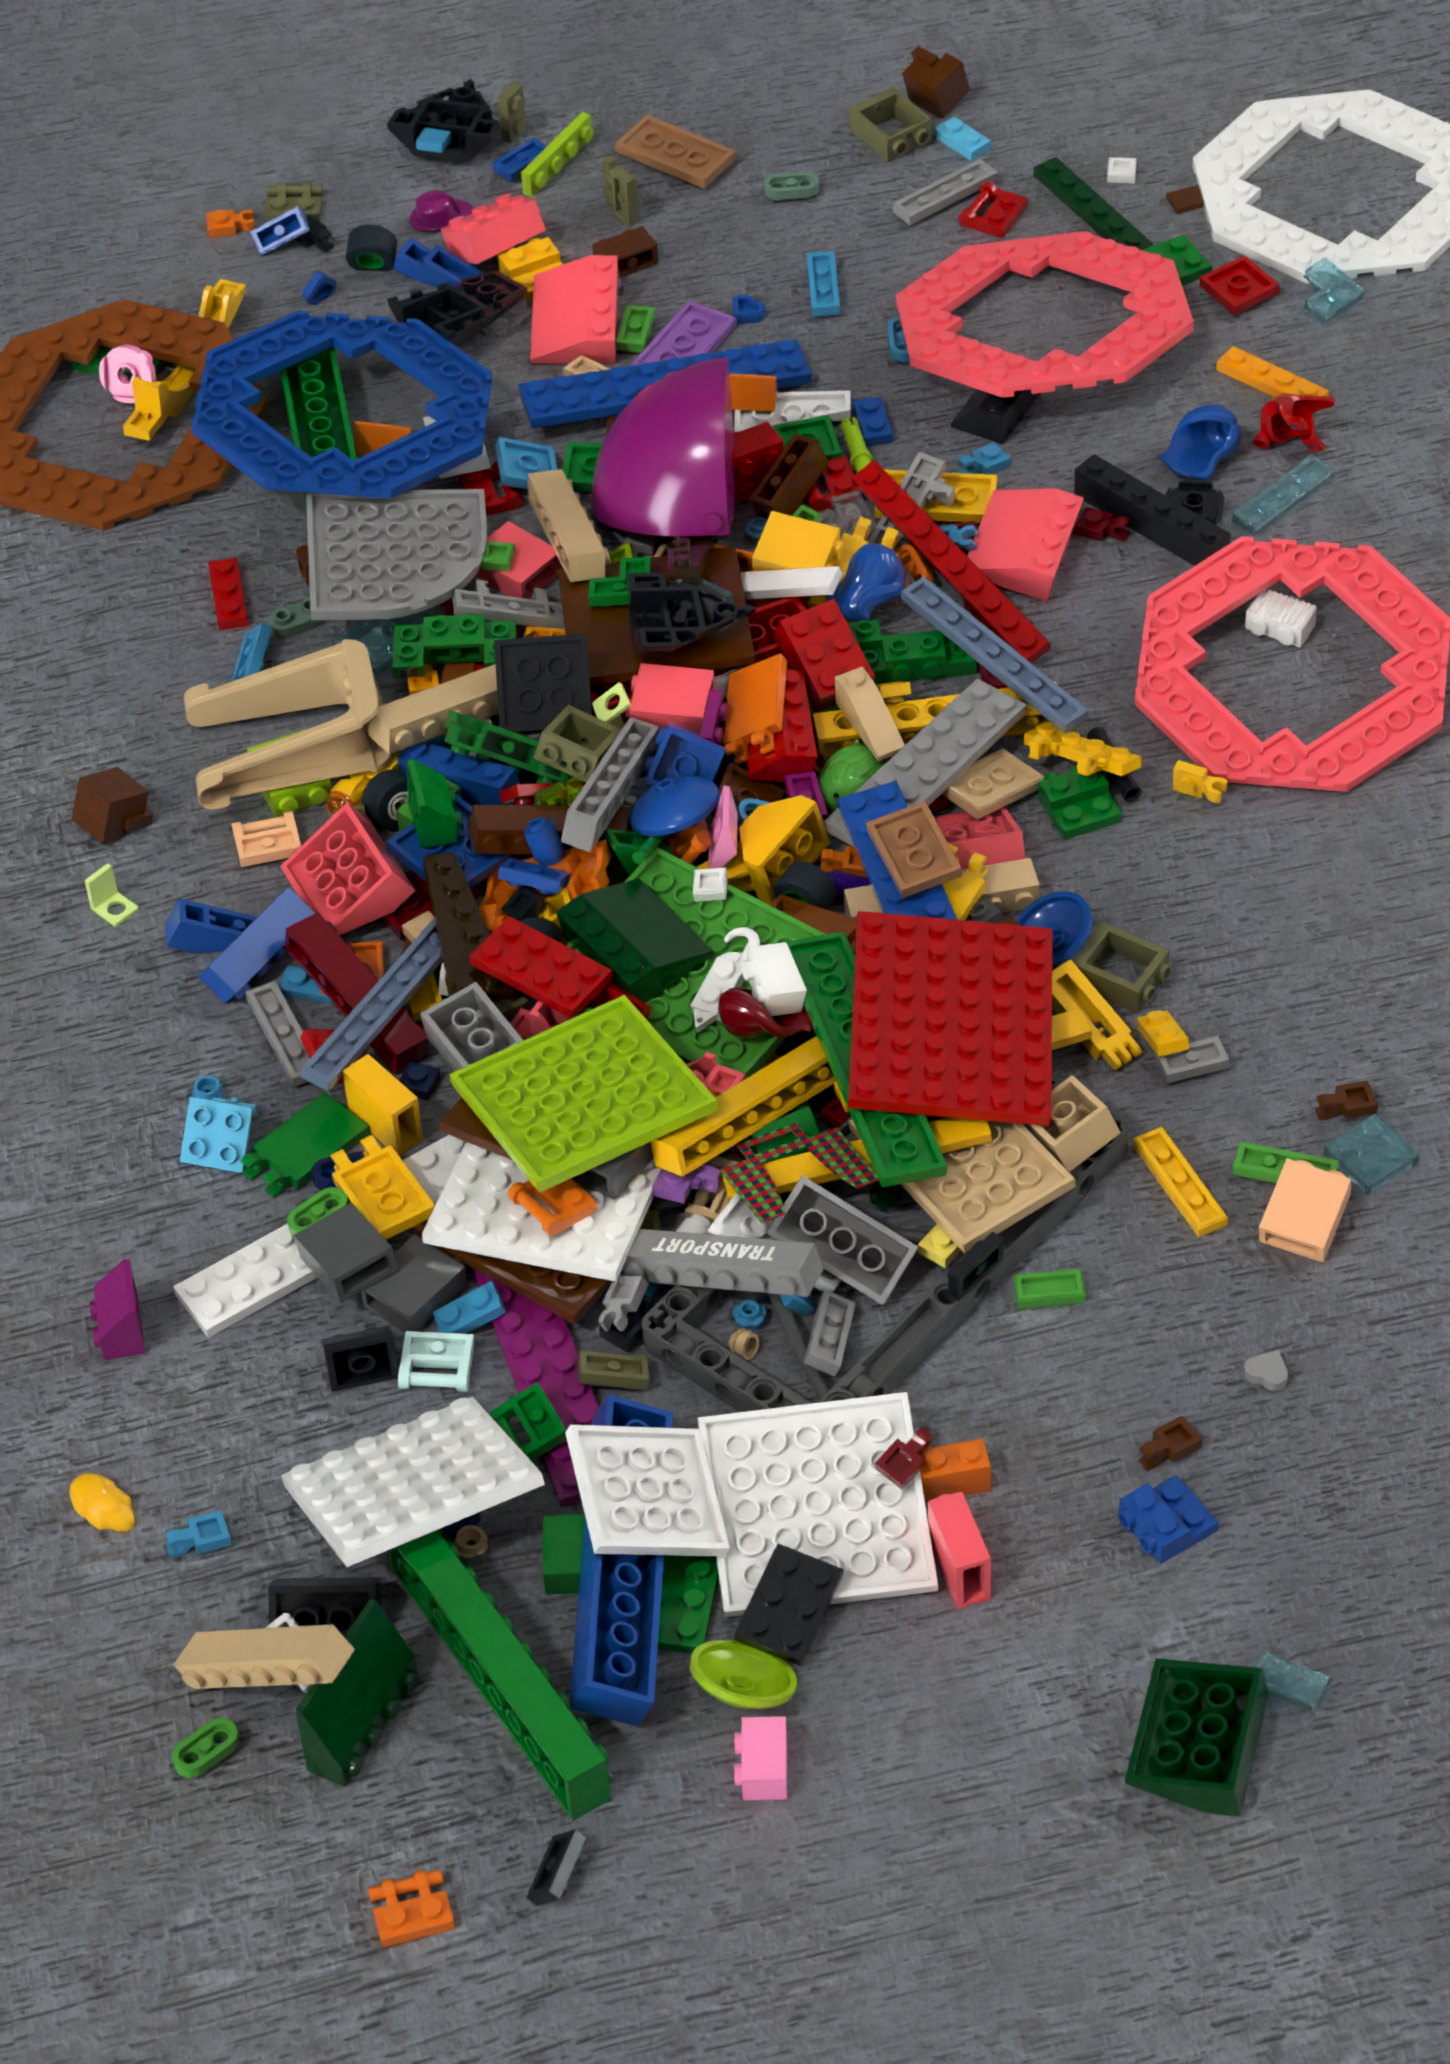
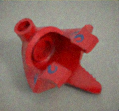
[1253,393,1335,453]

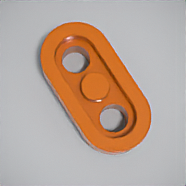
[894,544,933,589]

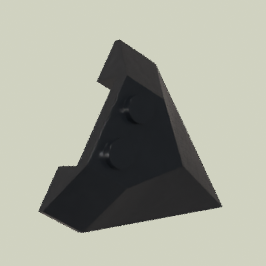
[387,79,500,163]
[627,573,756,659]

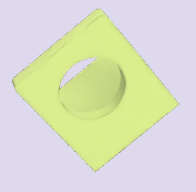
[592,682,631,729]
[85,863,138,927]

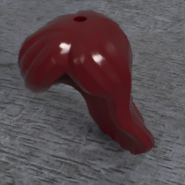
[717,987,812,1039]

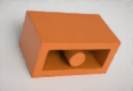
[920,1438,991,1503]

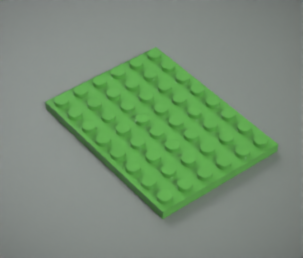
[566,847,855,1078]

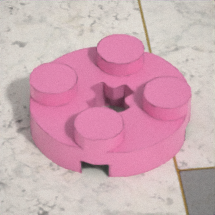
[99,345,156,403]

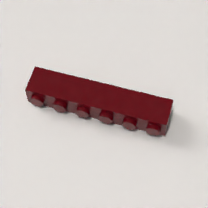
[285,912,430,1075]

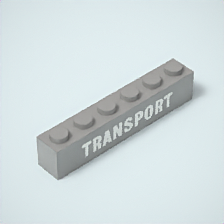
[622,1229,823,1297]

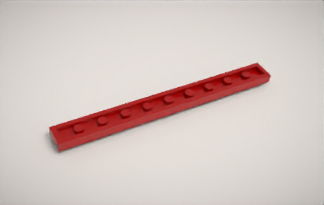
[851,460,1051,664]

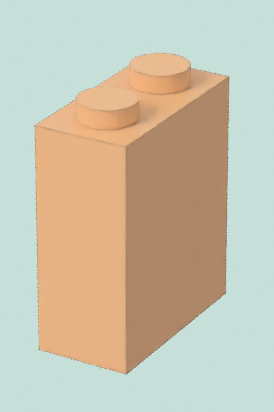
[1259,1158,1351,1263]

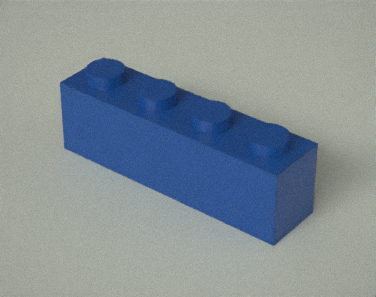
[397,742,520,806]
[198,886,315,1003]

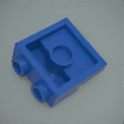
[643,722,727,786]
[1117,1475,1219,1564]

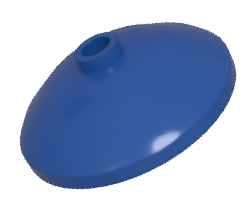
[628,776,720,836]
[1016,891,1093,970]

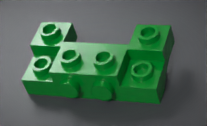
[848,610,977,684]
[393,614,517,678]
[444,710,569,783]

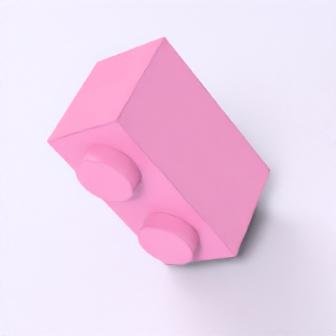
[734,1717,787,1800]

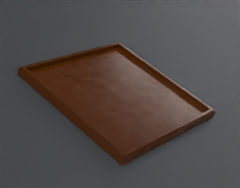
[557,546,756,686]

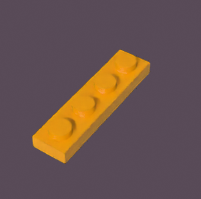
[1216,346,1329,414]

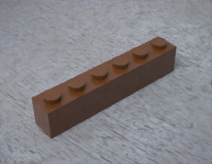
[468,805,633,855]

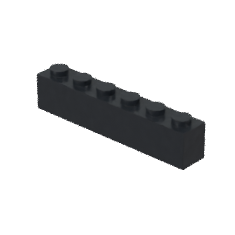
[1074,454,1231,566]

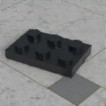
[734,1543,844,1666]

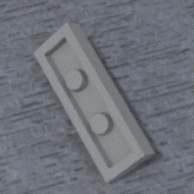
[804,1289,855,1376]

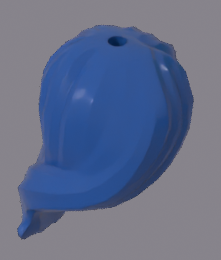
[1157,404,1241,480]
[826,543,905,621]

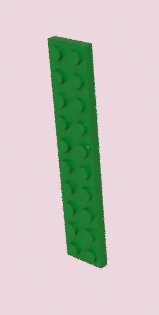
[782,931,948,1187]

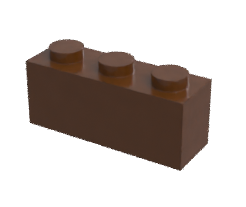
[748,433,829,520]

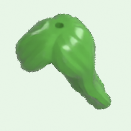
[817,739,887,814]

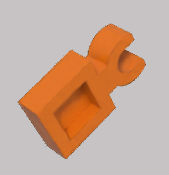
[206,209,255,238]

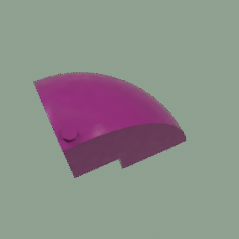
[592,357,735,536]

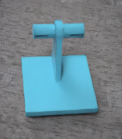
[180,1097,259,1173]

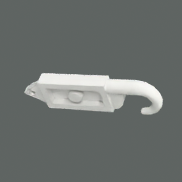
[690,927,760,1032]

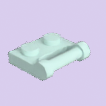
[398,1331,475,1392]

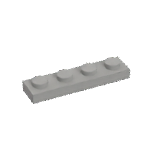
[893,159,998,225]
[245,981,310,1087]

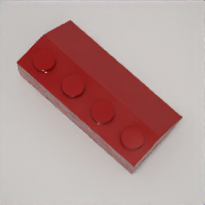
[746,669,817,782]

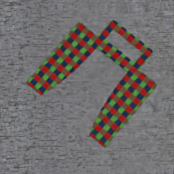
[719,1123,879,1223]

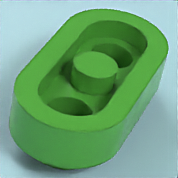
[287,1187,349,1237]
[172,1718,239,1778]

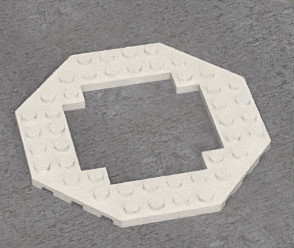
[1192,89,1450,283]

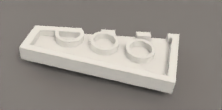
[734,391,851,433]
[707,1193,841,1292]

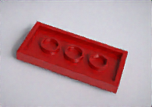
[469,916,613,1019]

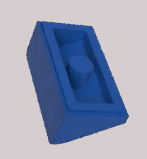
[250,206,310,256]

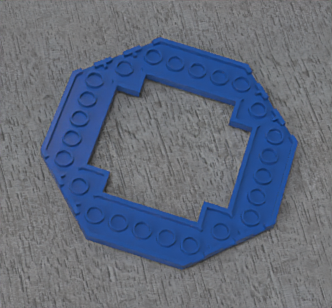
[192,311,492,498]

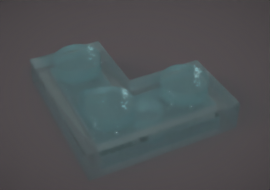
[1304,257,1365,324]

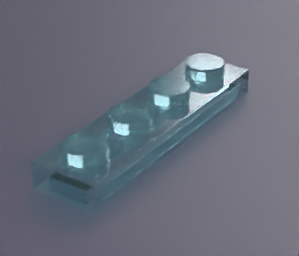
[1232,454,1334,536]

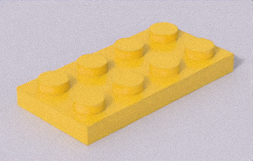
[874,469,997,523]

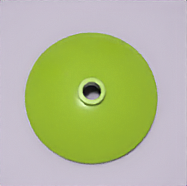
[689,1640,797,1709]

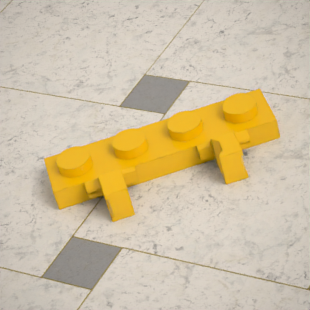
[1024,724,1142,776]

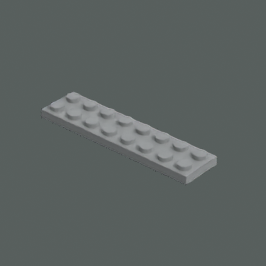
[823,678,1027,847]

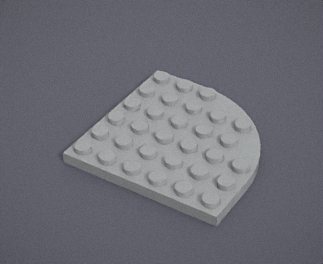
[306,489,487,621]

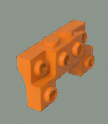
[480,839,612,908]

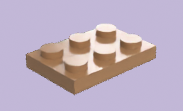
[866,801,962,898]

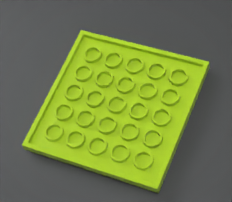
[449,995,719,1193]

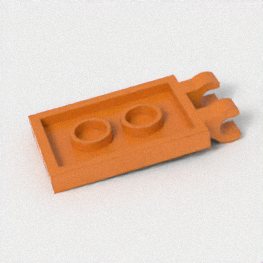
[723,653,787,765]

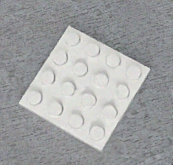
[565,1425,730,1557]

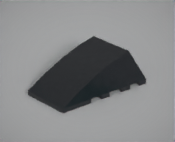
[387,270,528,346]

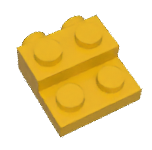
[497,237,563,303]

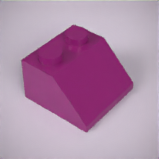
[89,1259,145,1360]

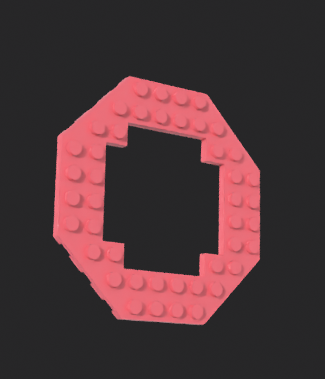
[895,231,1194,398]
[1135,536,1450,792]

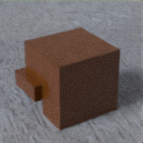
[902,46,970,119]
[72,767,153,844]

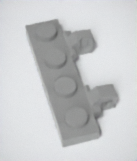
[868,452,956,551]
[452,580,565,629]

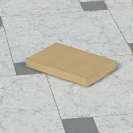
[942,748,1044,819]

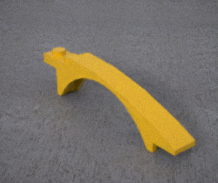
[123,279,246,441]

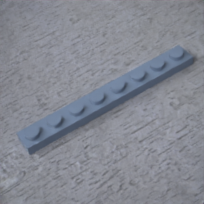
[901,577,1089,734]
[300,918,442,1092]

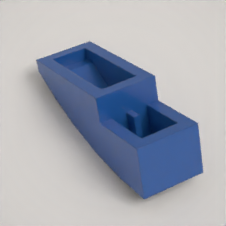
[393,238,484,287]

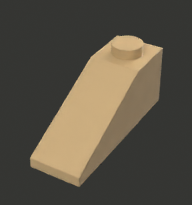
[835,666,905,761]

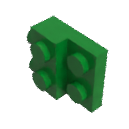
[1038,765,1122,840]

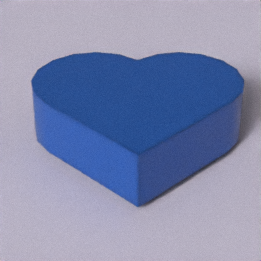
[302,270,337,305]
[732,294,766,324]

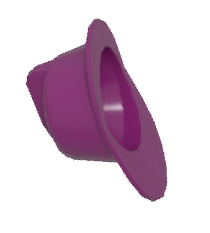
[410,190,474,232]

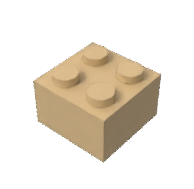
[1025,1075,1121,1172]

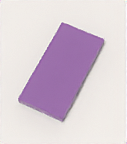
[630,301,737,366]

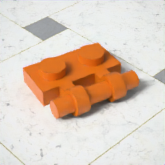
[367,1869,455,1948]

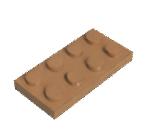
[615,115,736,189]

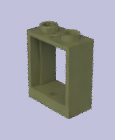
[849,87,932,162]
[533,705,622,782]
[1072,921,1172,1013]

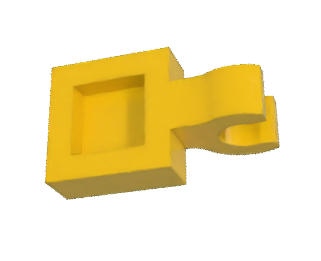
[1173,760,1228,803]

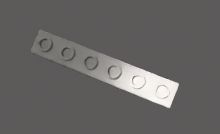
[561,717,659,852]

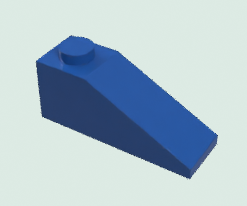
[165,898,257,953]

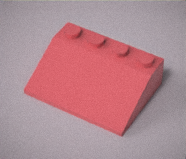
[530,255,619,364]
[967,488,1084,602]
[280,803,416,936]
[934,806,1025,869]

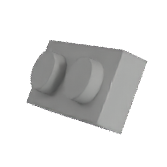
[1156,1036,1229,1084]

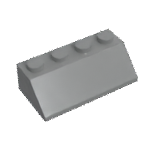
[766,1175,918,1305]

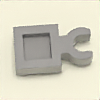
[599,1276,649,1331]

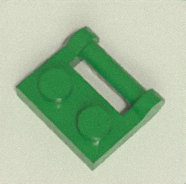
[489,1382,567,1463]

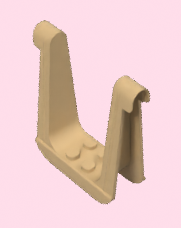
[184,639,393,810]

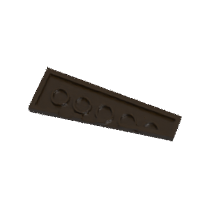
[667,535,718,581]
[422,852,514,1001]

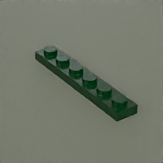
[1034,157,1153,250]

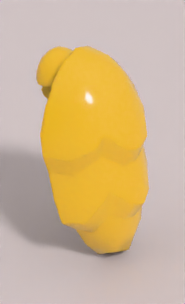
[69,1473,135,1532]

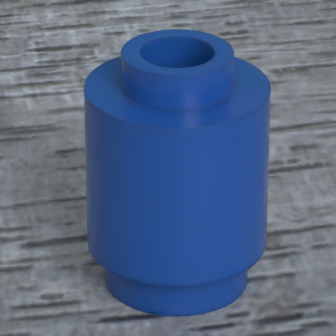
[524,817,564,867]

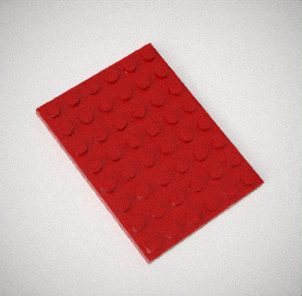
[848,911,1052,1126]

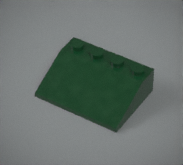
[556,878,714,1003]
[295,1599,419,1787]
[1125,1658,1269,1816]

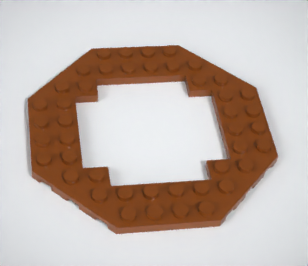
[0,299,268,531]

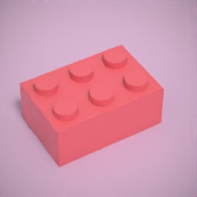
[441,193,546,264]

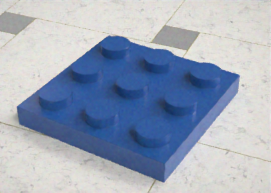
[386,794,520,889]

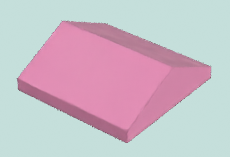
[708,785,738,869]

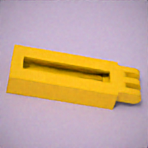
[1052,959,1142,1070]

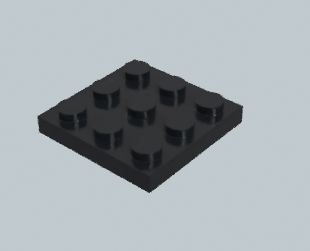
[494,634,593,732]

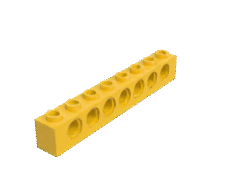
[813,681,1059,760]

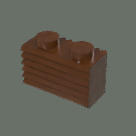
[592,226,658,278]

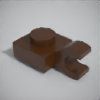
[1315,1081,1378,1120]
[1138,1416,1203,1471]

